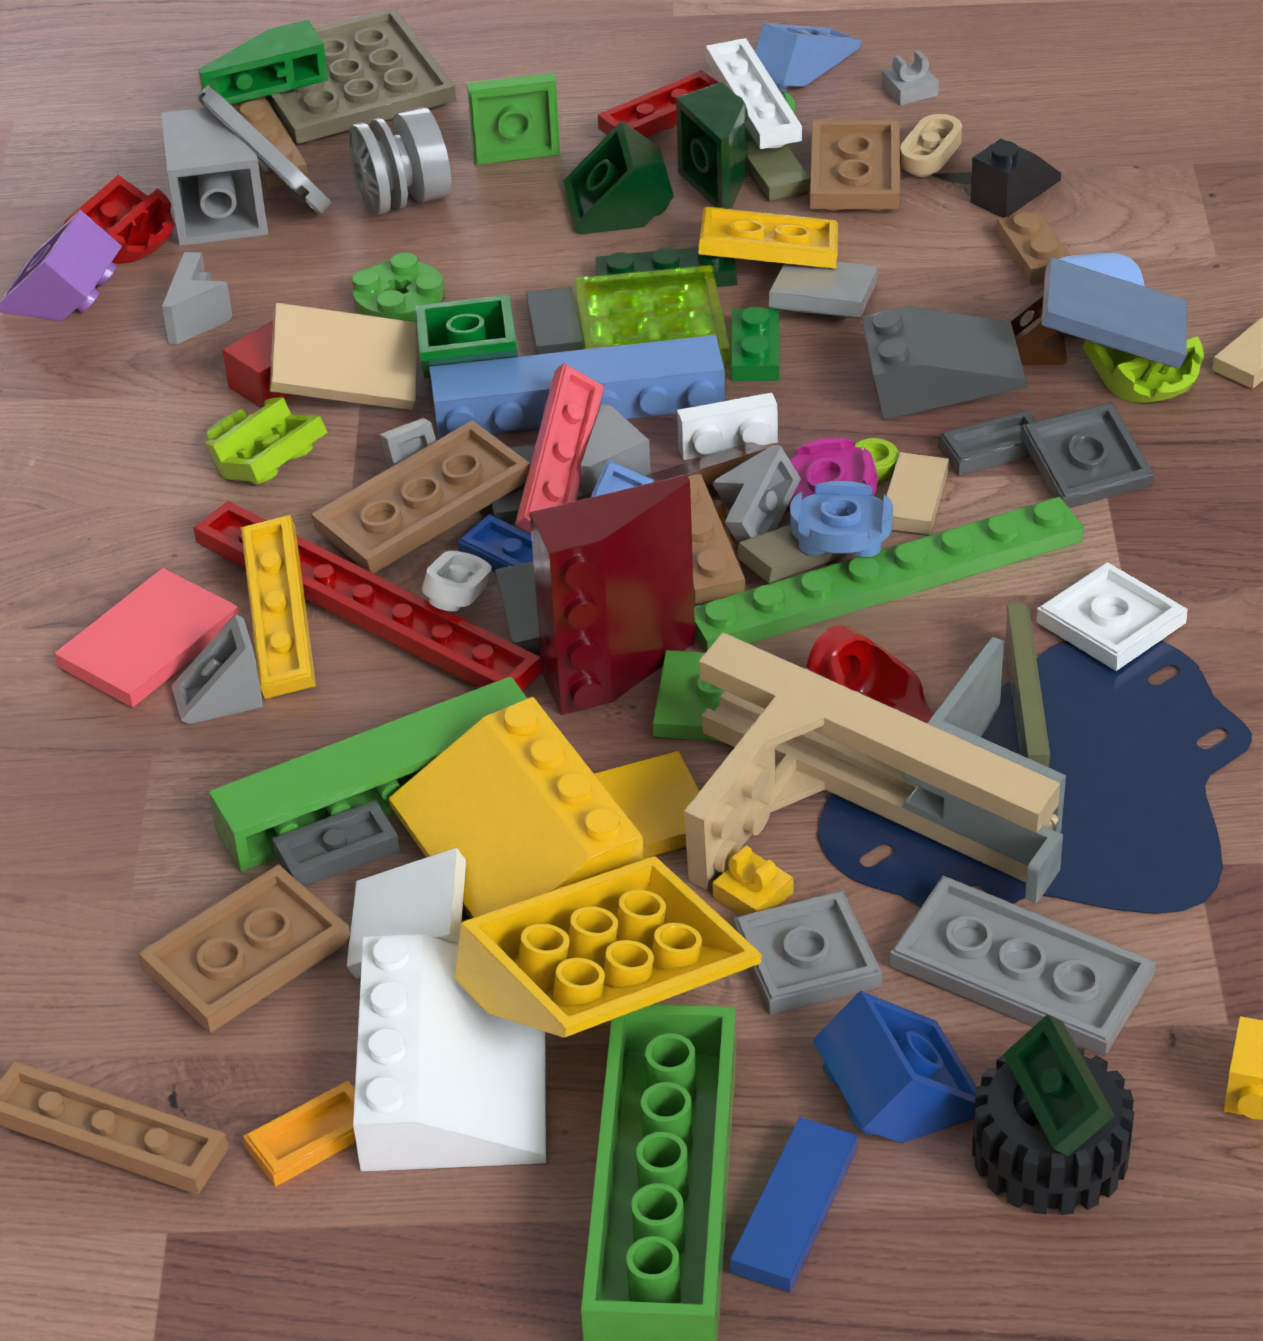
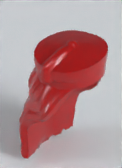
[804,624,934,723]

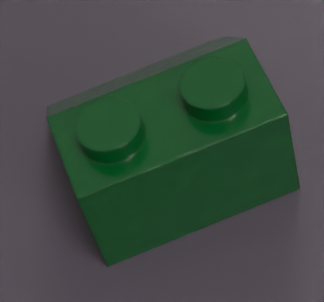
[676,82,748,209]
[563,121,674,235]

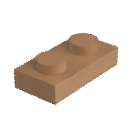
[996,211,1071,284]

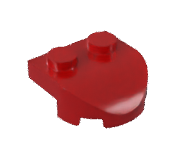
[64,175,175,264]

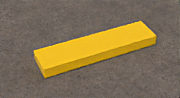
[241,515,316,699]

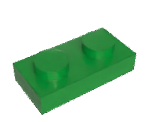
[731,307,779,381]

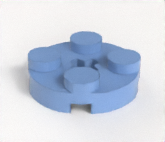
[790,481,893,557]

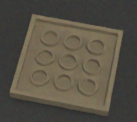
[265,7,456,144]

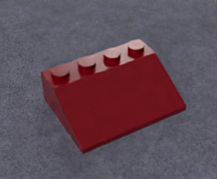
[529,474,695,715]

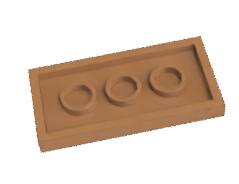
[311,420,530,574]

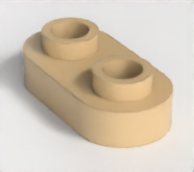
[900,114,962,178]

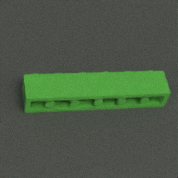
[208,676,528,872]

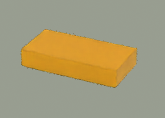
[243,1080,356,1187]

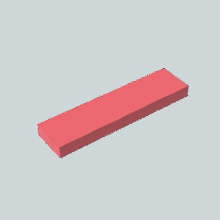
[515,363,604,533]

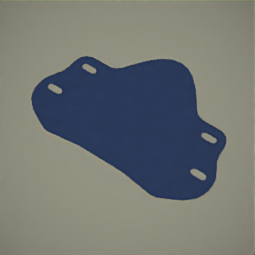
[818,641,1252,914]

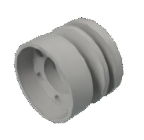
[348,106,452,216]

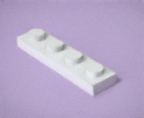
[706,38,802,149]

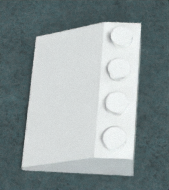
[353,934,546,1172]

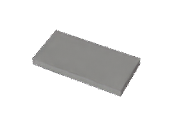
[889,875,1156,1057]

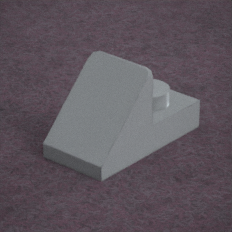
[162,252,233,344]
[713,445,801,544]

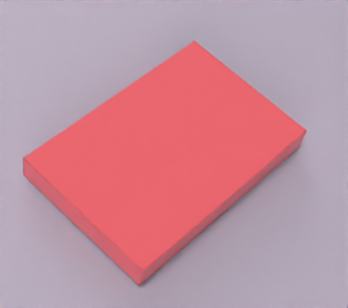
[54,568,240,708]

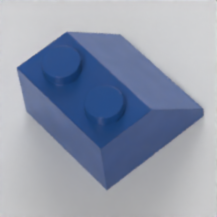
[813,991,977,1143]

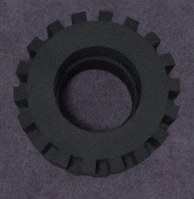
[972,1047,1135,1215]

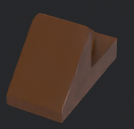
[1005,289,1067,365]

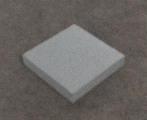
[769,261,878,319]
[733,891,882,1015]

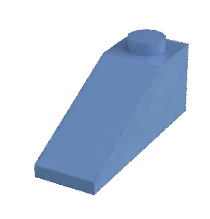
[755,23,862,92]

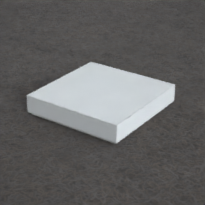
[1036,562,1188,671]
[346,848,466,979]

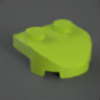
[1082,336,1204,403]
[205,397,328,484]

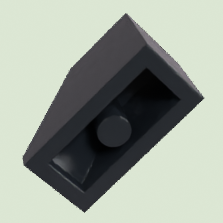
[970,138,1061,218]

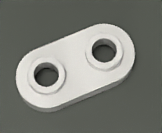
[422,551,492,611]

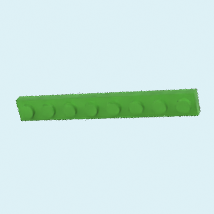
[694,496,1084,653]

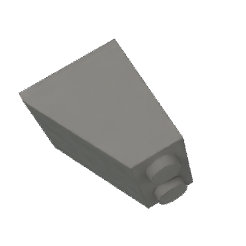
[161,107,268,246]

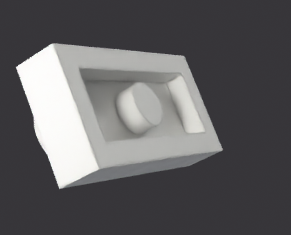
[677,392,778,460]

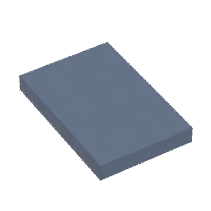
[1042,257,1187,369]

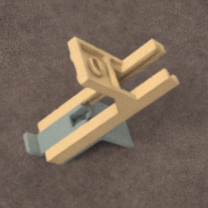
[684,632,1066,904]

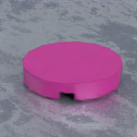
[786,438,878,512]

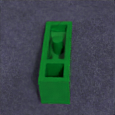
[198,20,328,105]

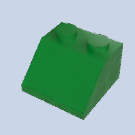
[415,294,518,379]

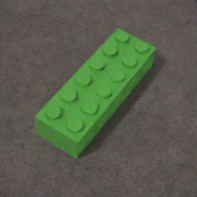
[581,1004,737,1341]

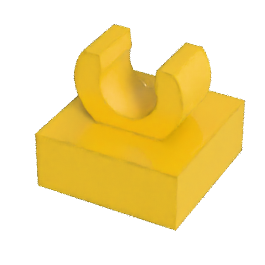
[712,845,794,916]

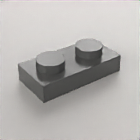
[272,800,400,887]

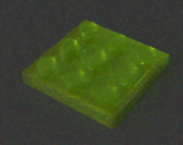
[574,265,730,364]

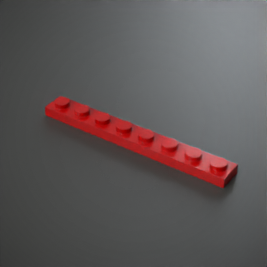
[193,501,542,690]

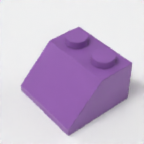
[0,210,122,321]

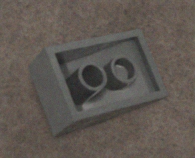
[862,306,1027,420]

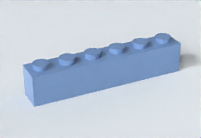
[429,335,725,440]

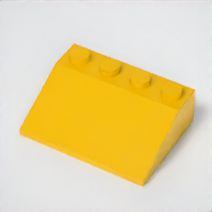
[389,697,644,919]
[454,856,762,1038]

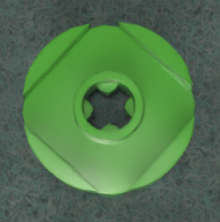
[352,252,445,322]

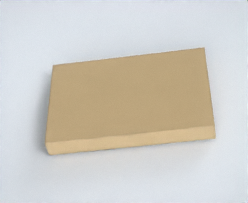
[270,303,417,410]

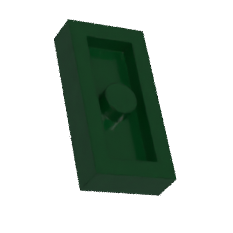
[1003,1014,1115,1156]

